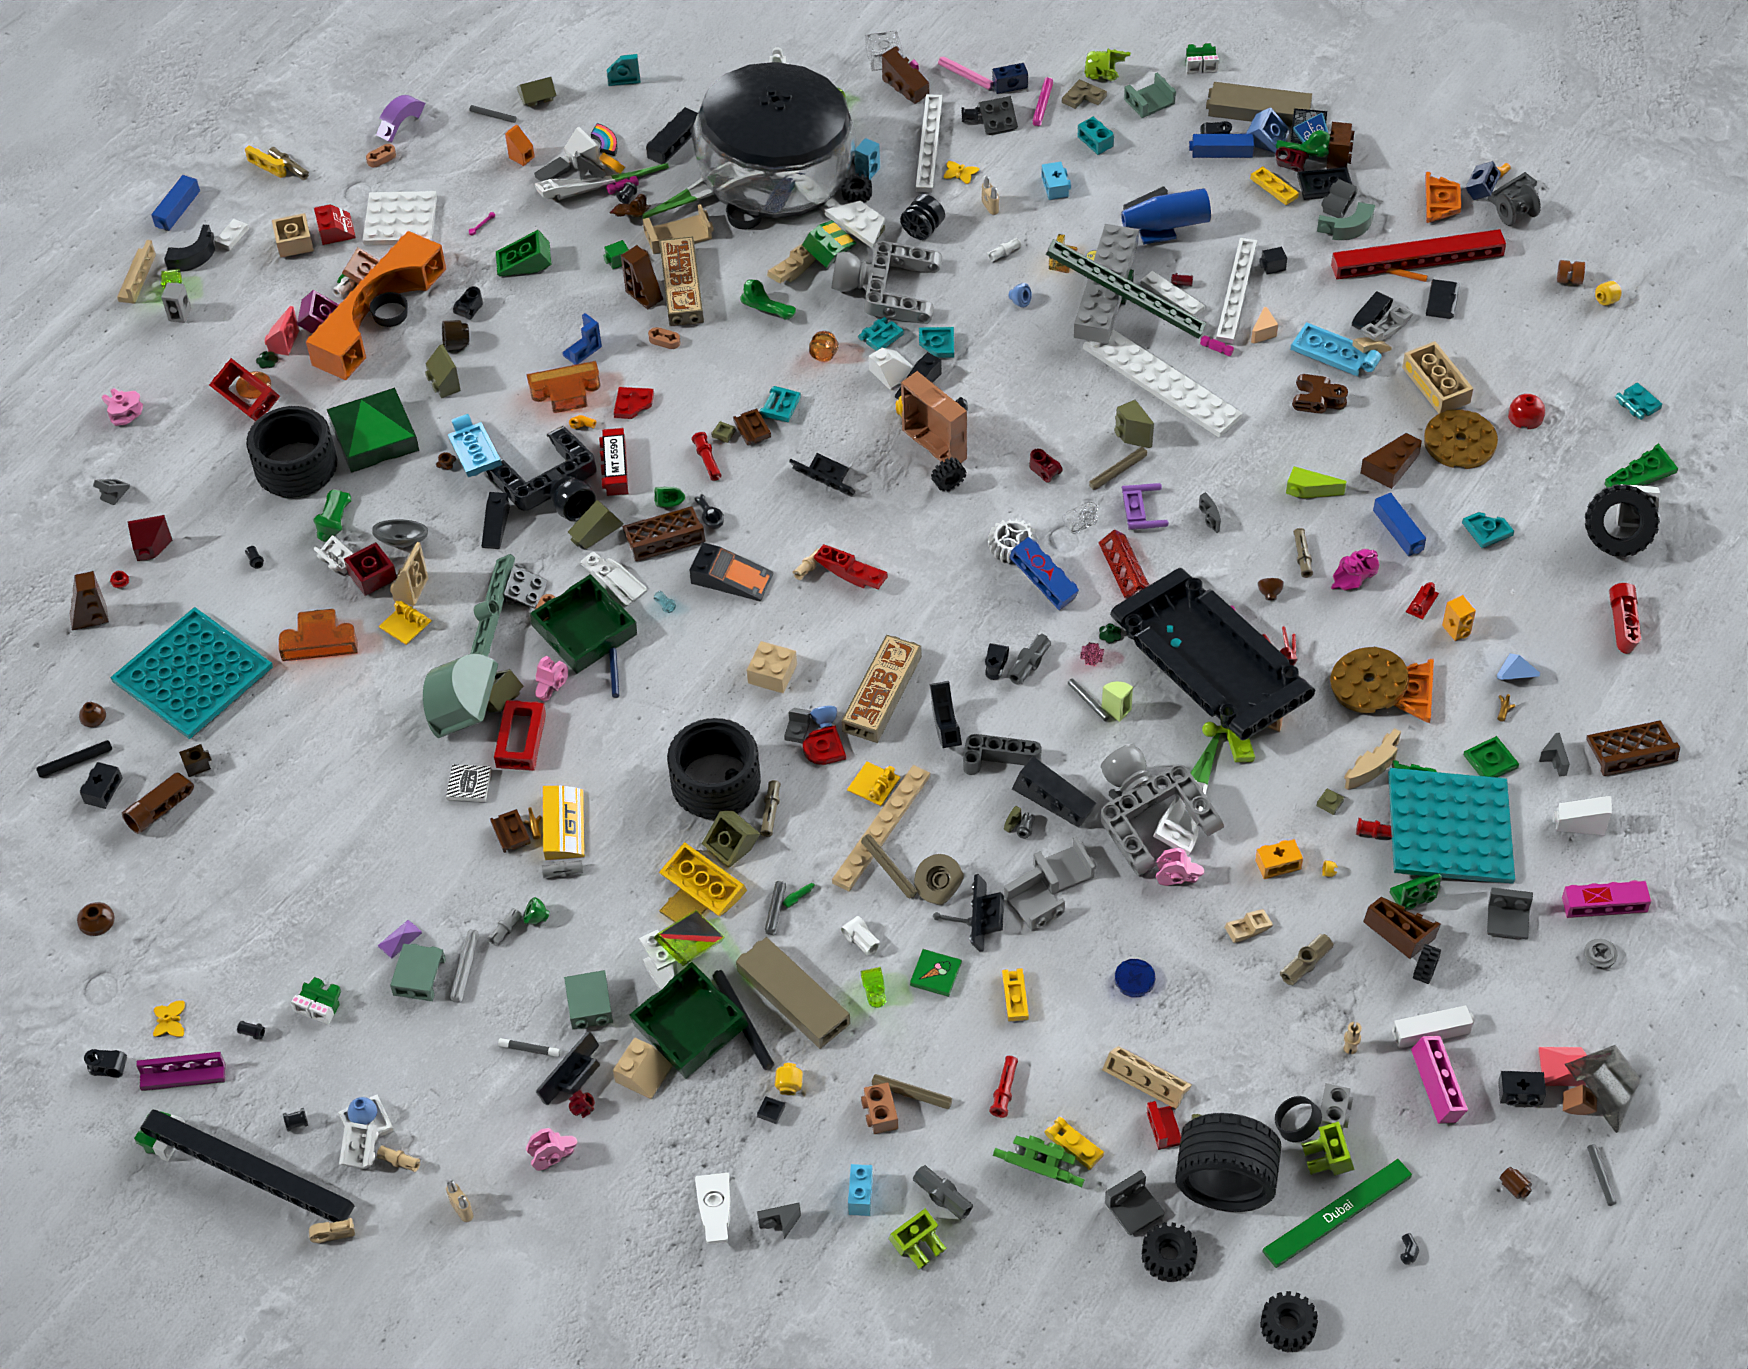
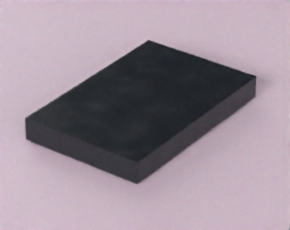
[1297,167,1353,200]

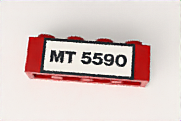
[599,428,629,496]

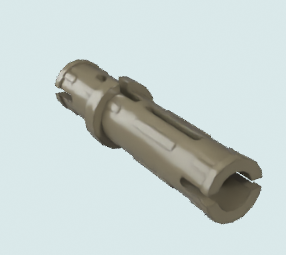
[268,147,309,180]
[1293,528,1313,578]
[760,780,781,837]

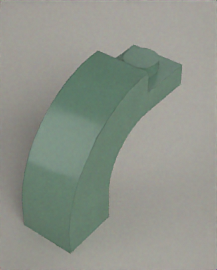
[1317,202,1375,240]

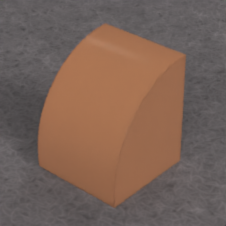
[1563,1084,1597,1115]

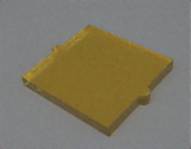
[659,889,708,923]

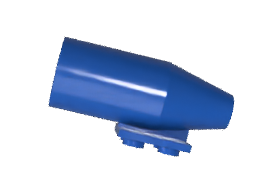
[1121,188,1211,245]

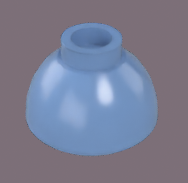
[1009,283,1032,308]
[810,706,837,729]
[347,1097,377,1125]

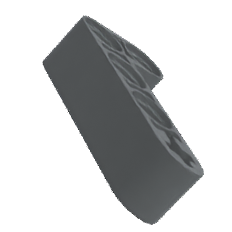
[963,734,1042,775]

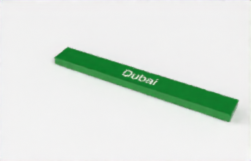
[1262,1159,1412,1268]

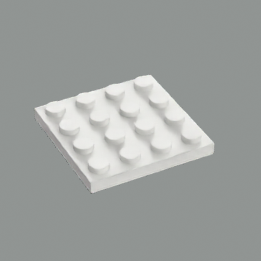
[363,191,437,245]

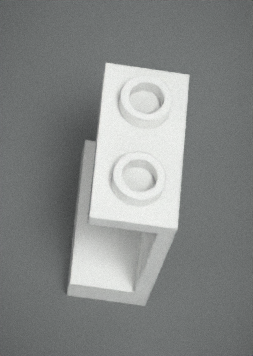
[639,929,678,991]

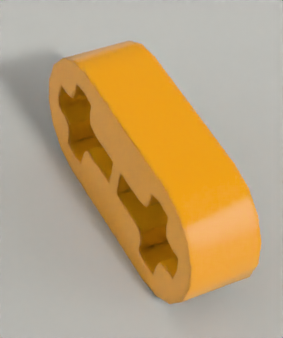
[599,153,625,174]

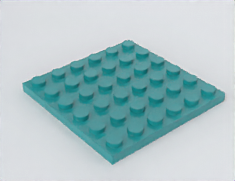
[110,607,273,740]
[1388,768,1515,884]

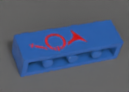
[1009,537,1079,610]

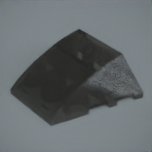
[1565,1045,1641,1133]

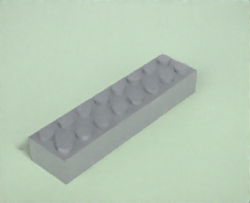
[1074,224,1139,344]

